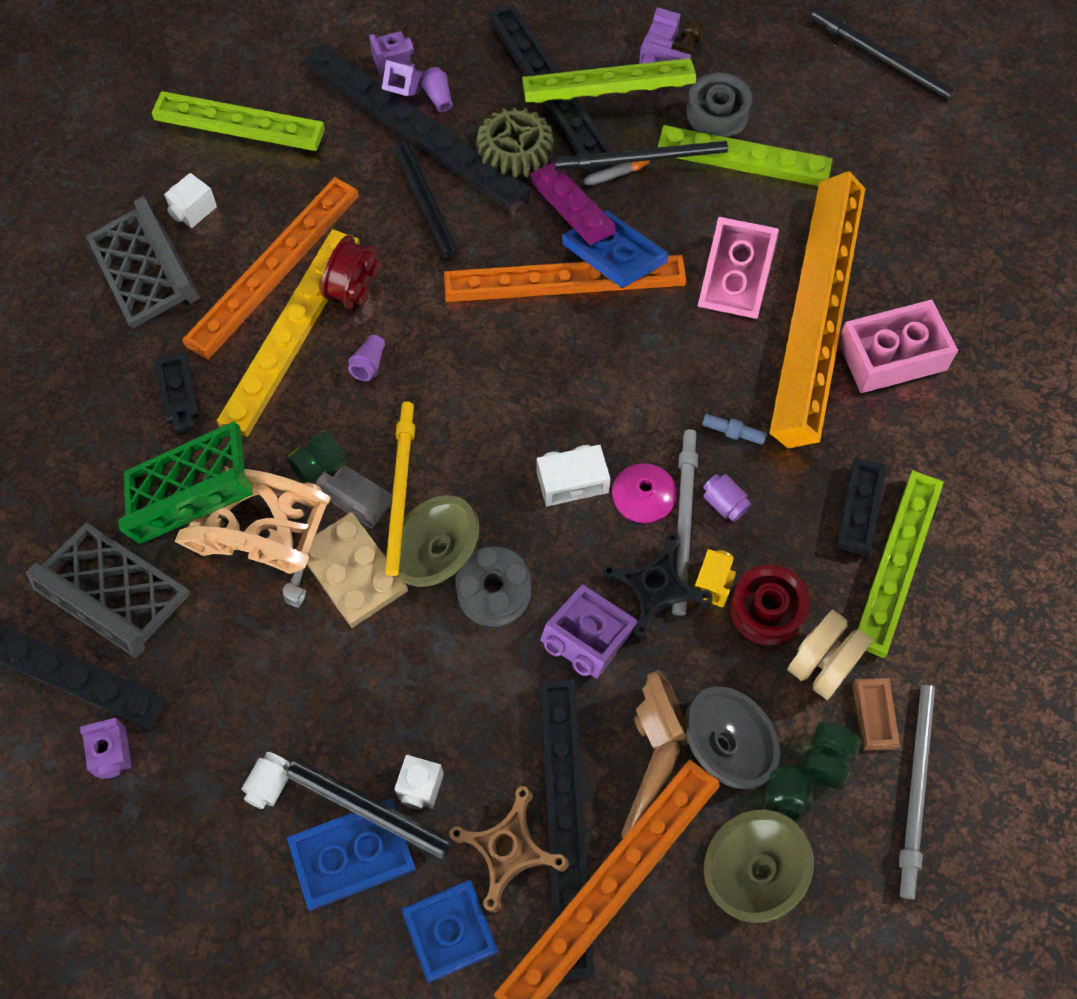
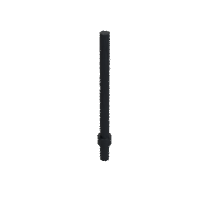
[810,8,955,100]
[554,141,728,170]

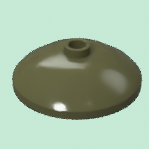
[397,495,479,587]
[704,810,814,923]

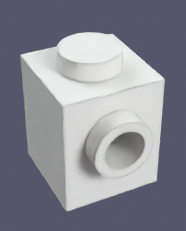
[164,173,217,228]
[394,755,444,810]

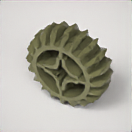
[476,106,554,178]

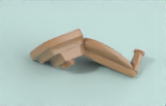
[621,670,689,862]

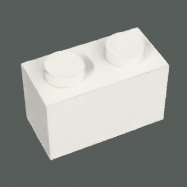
[537,445,610,507]

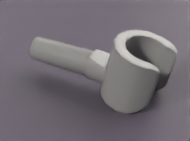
[283,569,306,608]

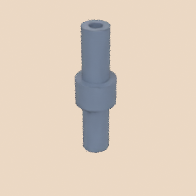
[702,414,767,445]

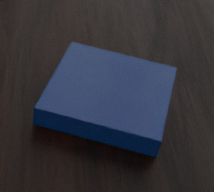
[401,879,499,984]

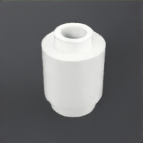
[241,752,291,809]

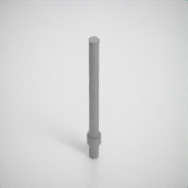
[672,429,698,615]
[899,685,935,899]

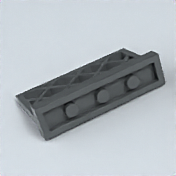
[86,196,201,329]
[26,523,190,659]

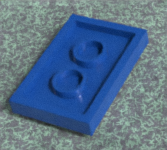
[562,211,668,288]
[286,798,416,911]

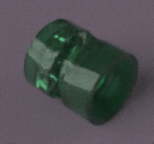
[285,429,348,485]
[800,722,862,790]

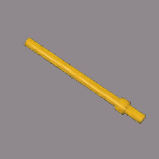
[385,402,415,576]

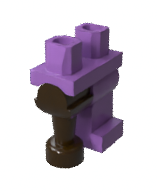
[639,8,704,64]

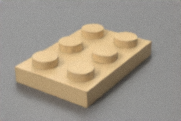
[296,512,408,628]

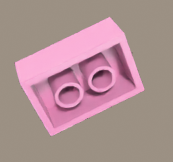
[838,300,958,393]

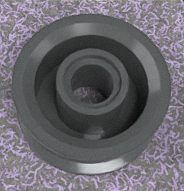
[687,73,752,138]
[456,546,531,627]

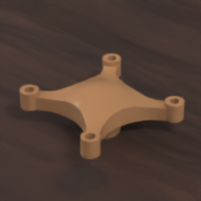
[449,786,569,912]

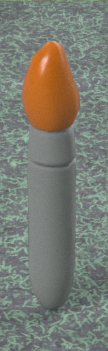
[583,160,649,185]

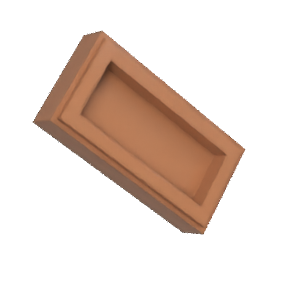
[852,678,900,751]

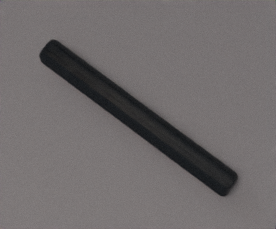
[395,142,458,259]
[286,759,452,858]

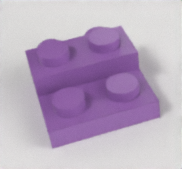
[540,584,639,679]

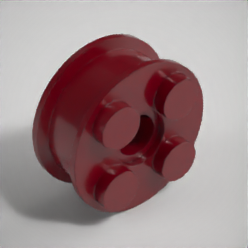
[321,235,381,309]
[730,564,810,646]

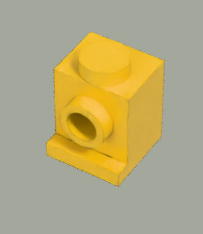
[694,549,736,608]

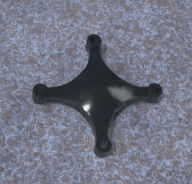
[603,532,713,641]

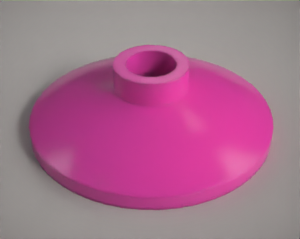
[612,463,677,524]

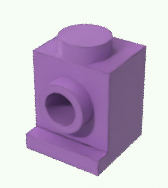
[369,31,414,75]
[382,60,423,96]
[80,718,132,779]

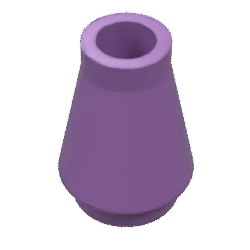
[421,67,453,112]
[348,335,385,381]

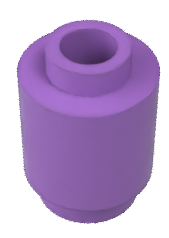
[703,474,752,523]

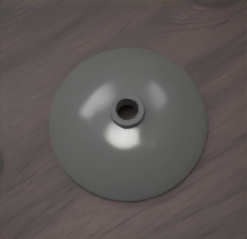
[685,686,780,789]

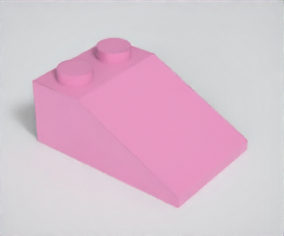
[698,217,779,319]

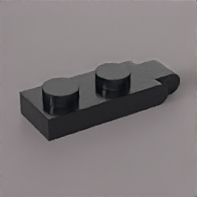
[154,352,200,434]

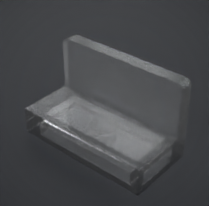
[316,465,393,529]

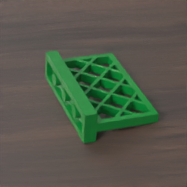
[118,421,253,544]

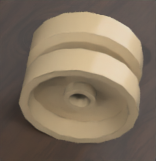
[787,609,874,701]

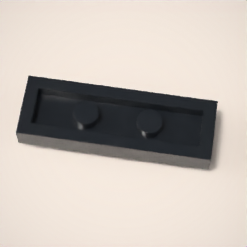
[835,457,887,556]

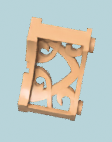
[174,467,331,574]

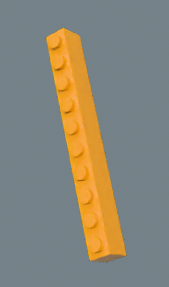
[770,171,865,449]

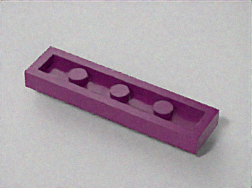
[530,163,616,245]

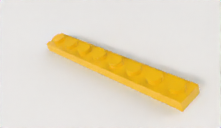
[217,229,360,438]

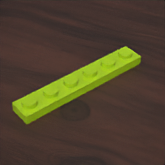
[522,58,696,103]
[151,91,325,151]
[658,125,833,186]
[857,470,944,658]

